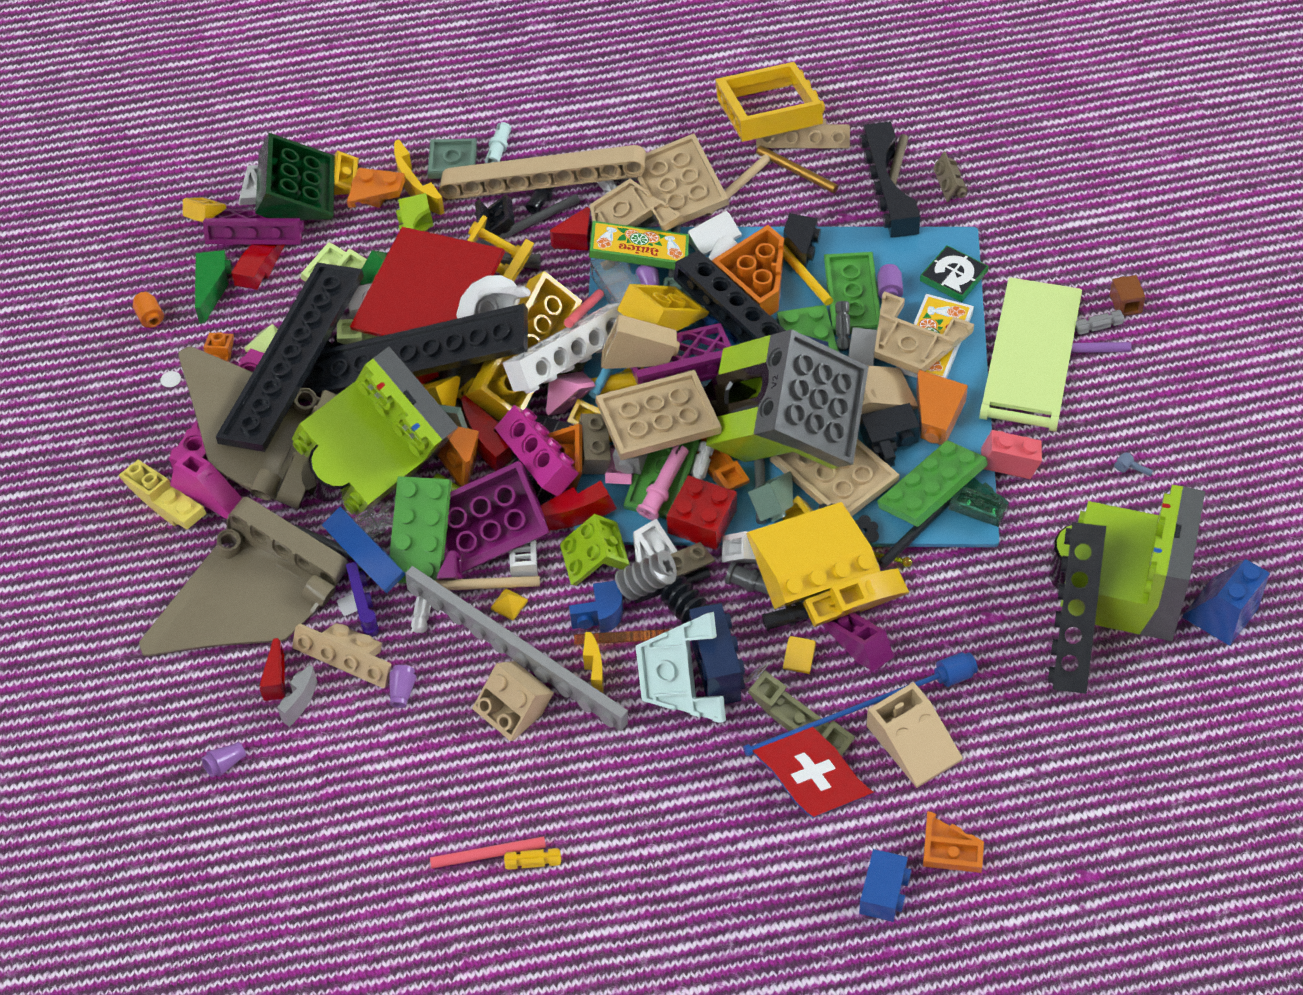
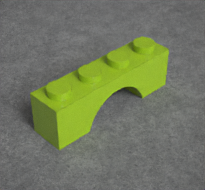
[396,193,434,231]

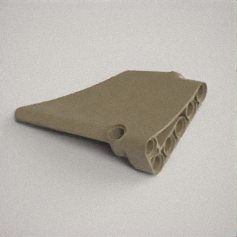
[178,346,337,510]
[139,497,349,656]

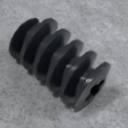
[661,575,711,624]

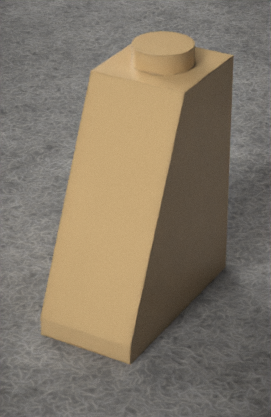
[601,314,680,369]

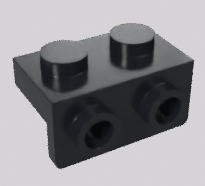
[475,194,515,236]

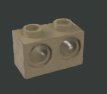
[578,414,611,474]

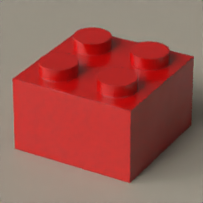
[667,475,737,550]

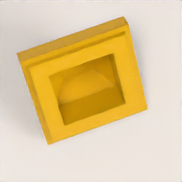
[491,588,528,621]

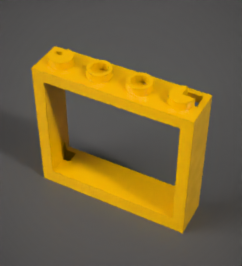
[715,62,825,142]

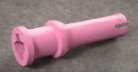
[636,445,689,520]

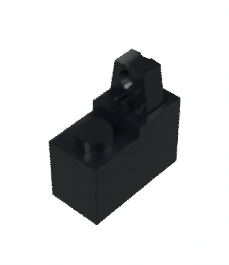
[859,403,920,467]

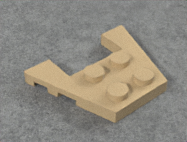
[590,179,684,271]
[874,291,974,374]

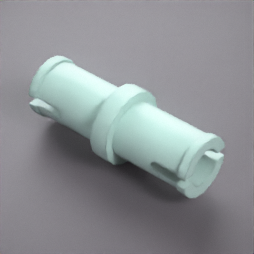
[485,122,511,163]

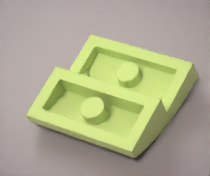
[301,242,367,282]

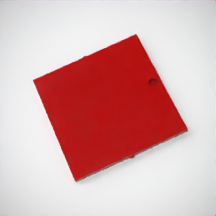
[350,227,505,337]

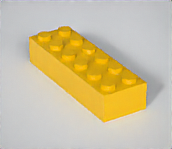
[466,271,582,421]

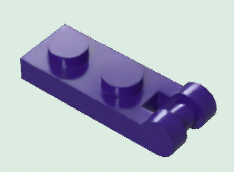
[346,562,379,637]

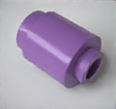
[877,264,903,299]

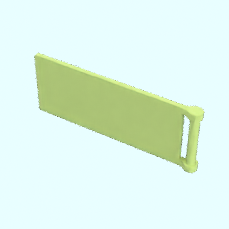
[979,278,1082,432]

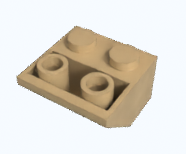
[472,661,554,741]

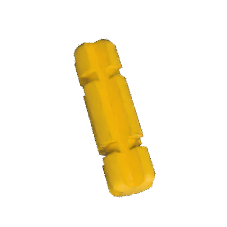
[504,848,561,870]

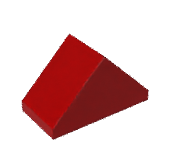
[550,206,592,251]

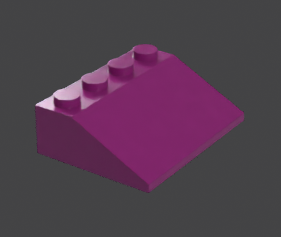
[444,461,550,573]

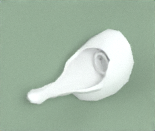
[456,275,531,319]

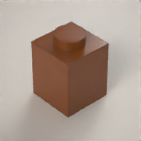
[1109,275,1145,316]

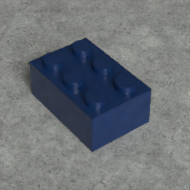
[689,603,745,704]

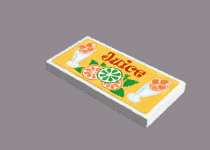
[896,294,974,378]

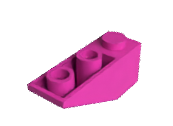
[170,450,242,519]

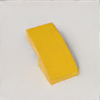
[583,632,604,693]

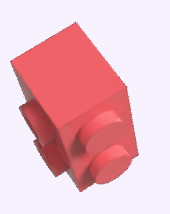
[981,430,1042,479]

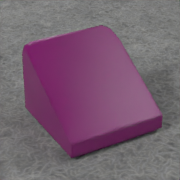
[436,551,462,580]

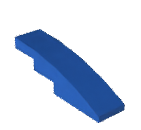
[322,506,405,593]

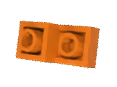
[203,332,234,362]

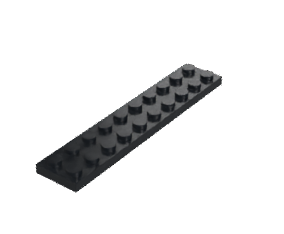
[216,262,364,452]
[298,303,528,403]

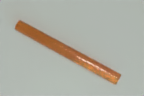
[574,629,672,645]

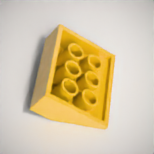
[746,502,880,610]

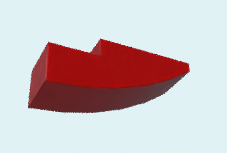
[231,244,285,290]
[461,395,511,471]
[541,480,617,531]

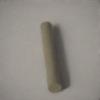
[889,134,908,185]

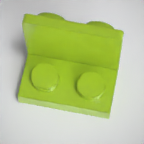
[560,514,629,586]

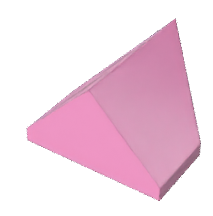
[546,371,596,416]

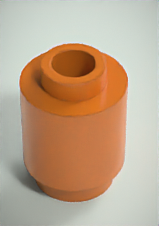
[133,292,164,328]

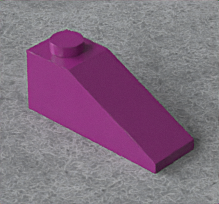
[822,612,894,671]

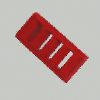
[259,638,286,701]

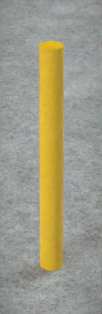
[784,244,833,306]

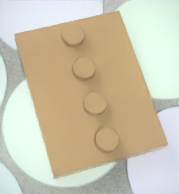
[636,133,729,231]
[596,370,721,460]
[770,439,900,516]

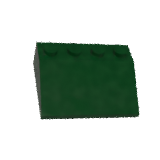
[255,133,335,220]

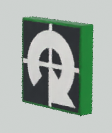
[920,245,989,302]

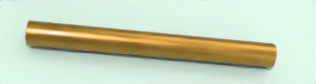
[756,145,838,193]

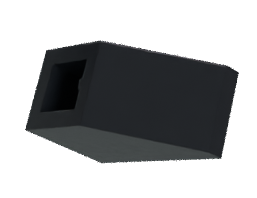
[783,213,821,268]

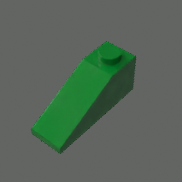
[195,250,233,324]

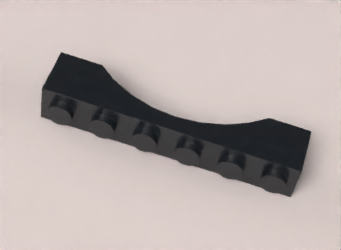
[859,121,920,238]

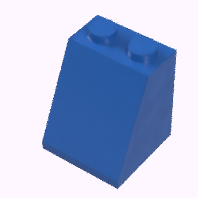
[1182,559,1270,646]

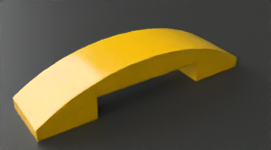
[394,139,445,215]

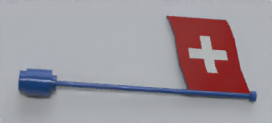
[743,652,978,818]

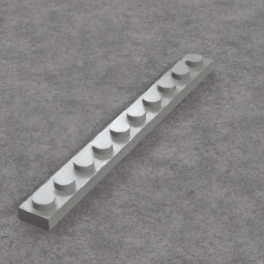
[405,566,628,731]

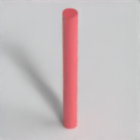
[564,289,604,328]
[430,836,546,869]

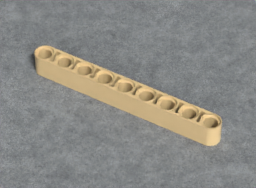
[439,145,646,199]

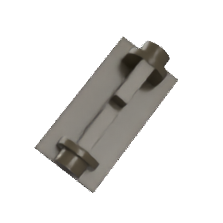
[933,151,968,202]
[670,542,715,576]

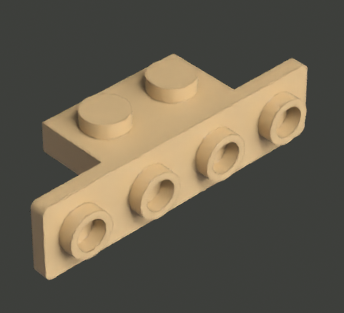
[756,118,850,148]
[292,623,391,688]

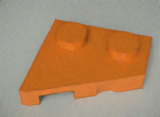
[347,168,405,208]
[923,811,984,873]

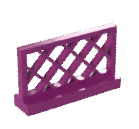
[203,209,308,245]
[631,323,731,385]

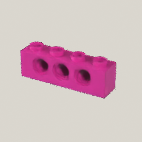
[494,405,579,496]

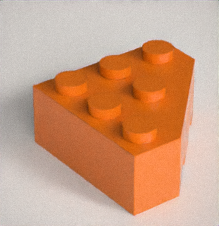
[712,225,784,316]

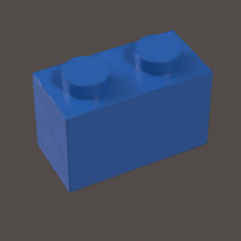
[859,849,912,922]

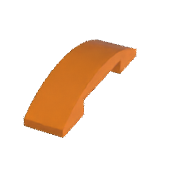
[697,437,750,490]

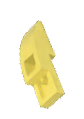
[119,460,207,530]

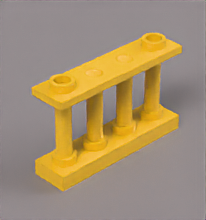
[467,215,534,282]

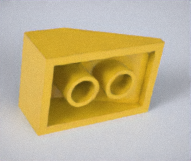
[617,284,709,331]

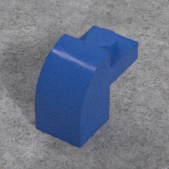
[569,580,623,634]

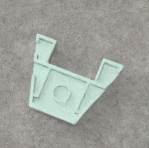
[636,612,726,723]

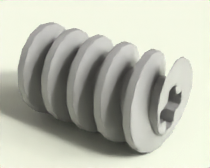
[615,550,677,600]

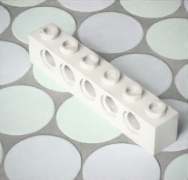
[503,303,624,394]

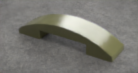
[748,670,855,756]

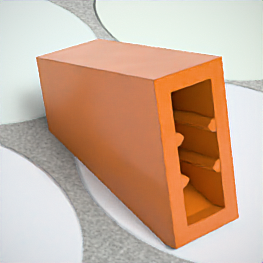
[916,370,968,445]

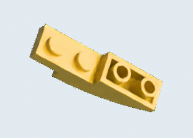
[803,568,909,627]

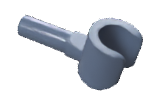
[1114,452,1153,476]

